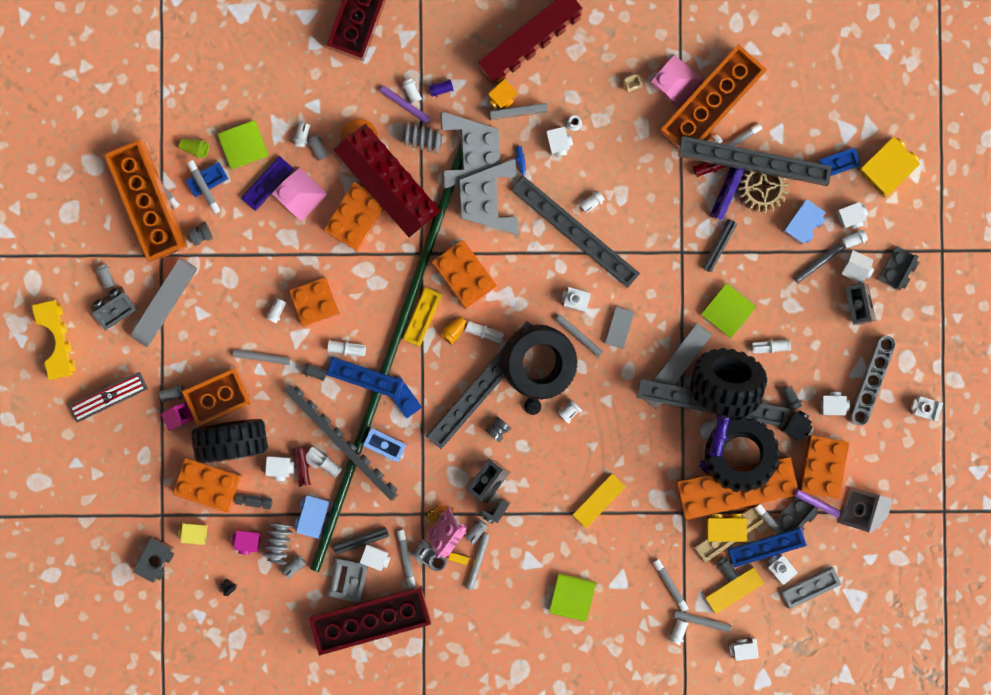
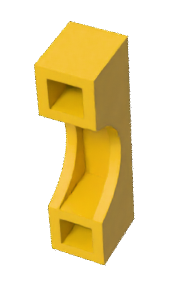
[32,300,76,380]

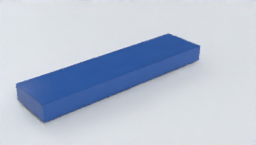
[326,357,404,399]
[728,527,807,567]

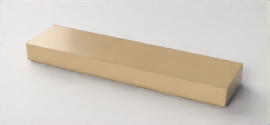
[694,504,765,563]

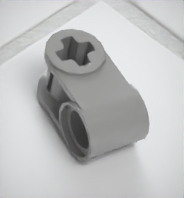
[410,538,447,571]

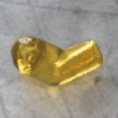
[426,505,454,523]

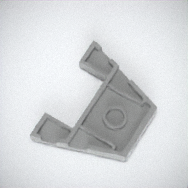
[440,112,500,188]
[458,159,519,234]

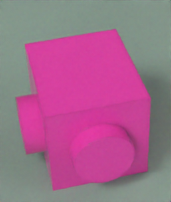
[161,402,194,431]
[231,530,261,555]

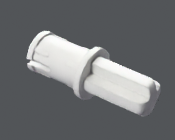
[465,320,504,343]
[752,339,791,354]
[327,340,366,356]
[307,446,342,478]

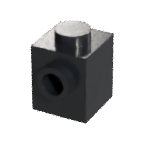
[782,410,813,441]

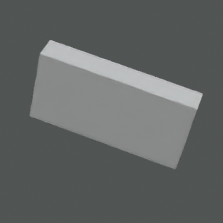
[605,307,634,349]

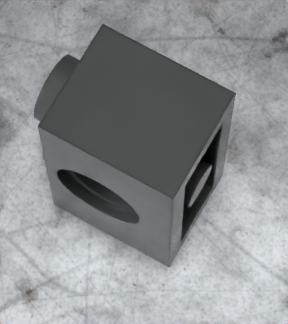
[845,283,876,325]
[466,458,510,503]
[133,537,174,583]

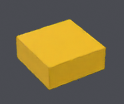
[448,551,469,565]

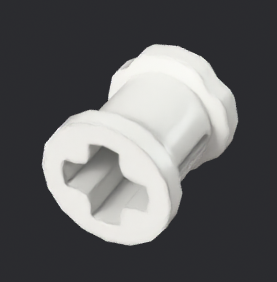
[557,399,582,424]

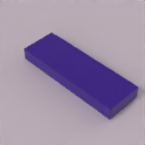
[241,156,294,211]
[710,167,744,220]

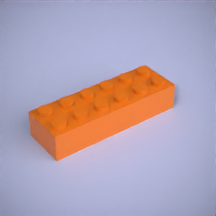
[659,44,767,149]
[104,140,188,262]
[676,456,798,520]

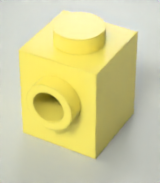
[178,523,208,545]

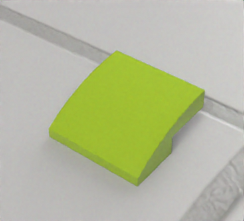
[217,120,269,170]
[701,283,757,338]
[549,573,596,622]

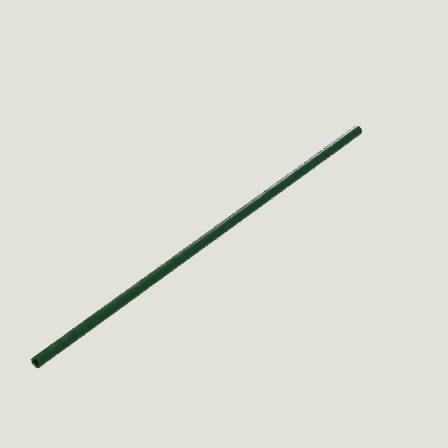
[310,141,462,572]

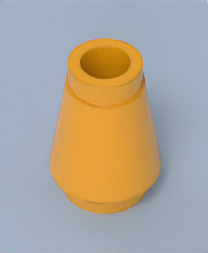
[440,316,468,345]

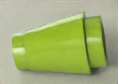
[179,138,209,159]

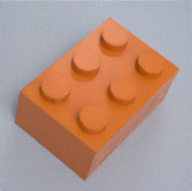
[324,181,384,252]
[432,239,497,309]
[182,368,253,427]
[799,435,849,499]
[173,457,242,513]

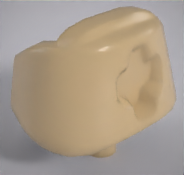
[623,74,643,92]

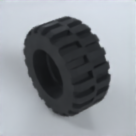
[690,348,768,418]
[704,416,780,493]
[191,419,268,463]

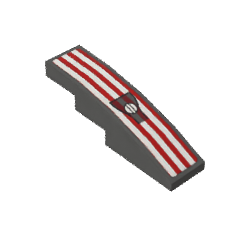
[69,372,148,422]

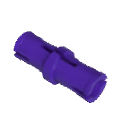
[709,416,730,457]

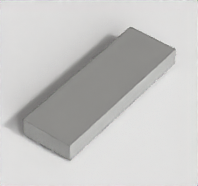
[490,103,548,121]
[781,567,842,609]

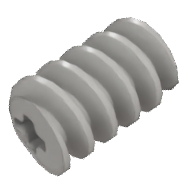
[401,122,443,154]
[263,522,293,564]

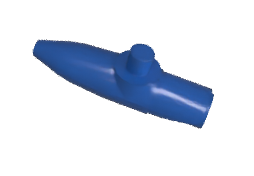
[514,146,526,176]

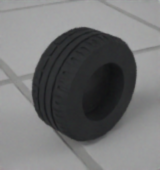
[501,324,578,400]

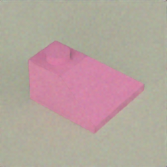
[650,55,704,108]
[272,168,328,222]

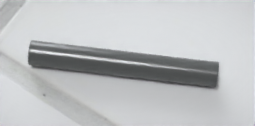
[794,243,844,283]

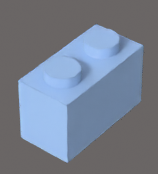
[783,199,826,245]
[363,428,407,462]
[294,495,330,539]

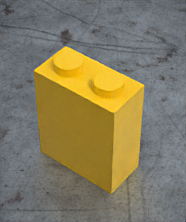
[858,137,920,198]

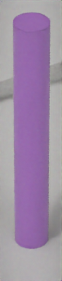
[379,85,431,124]
[793,489,841,518]

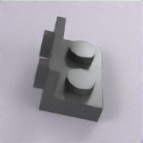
[878,246,919,291]
[90,286,137,331]
[775,497,818,531]
[481,499,511,524]

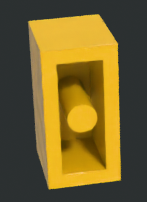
[707,514,747,542]

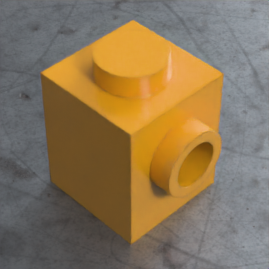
[488,79,518,110]

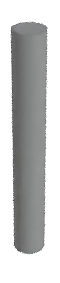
[555,315,603,357]
[233,349,291,365]
[465,533,490,590]
[674,611,732,632]

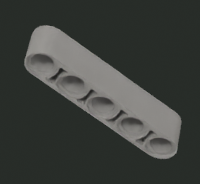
[130,258,197,347]
[643,323,712,409]
[849,336,895,425]

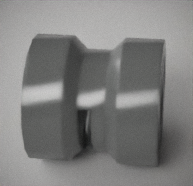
[188,221,213,246]
[485,416,511,443]

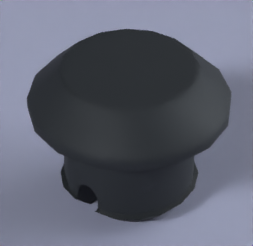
[524,398,541,415]
[220,579,237,596]

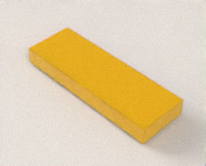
[402,287,443,347]
[572,474,626,528]
[705,567,764,614]

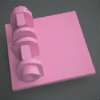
[427,506,467,558]

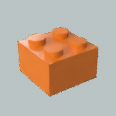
[289,277,340,327]

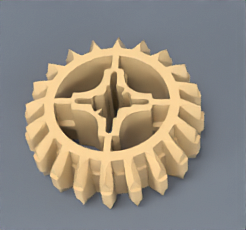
[737,170,789,213]

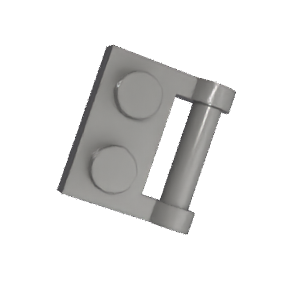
[327,558,368,603]

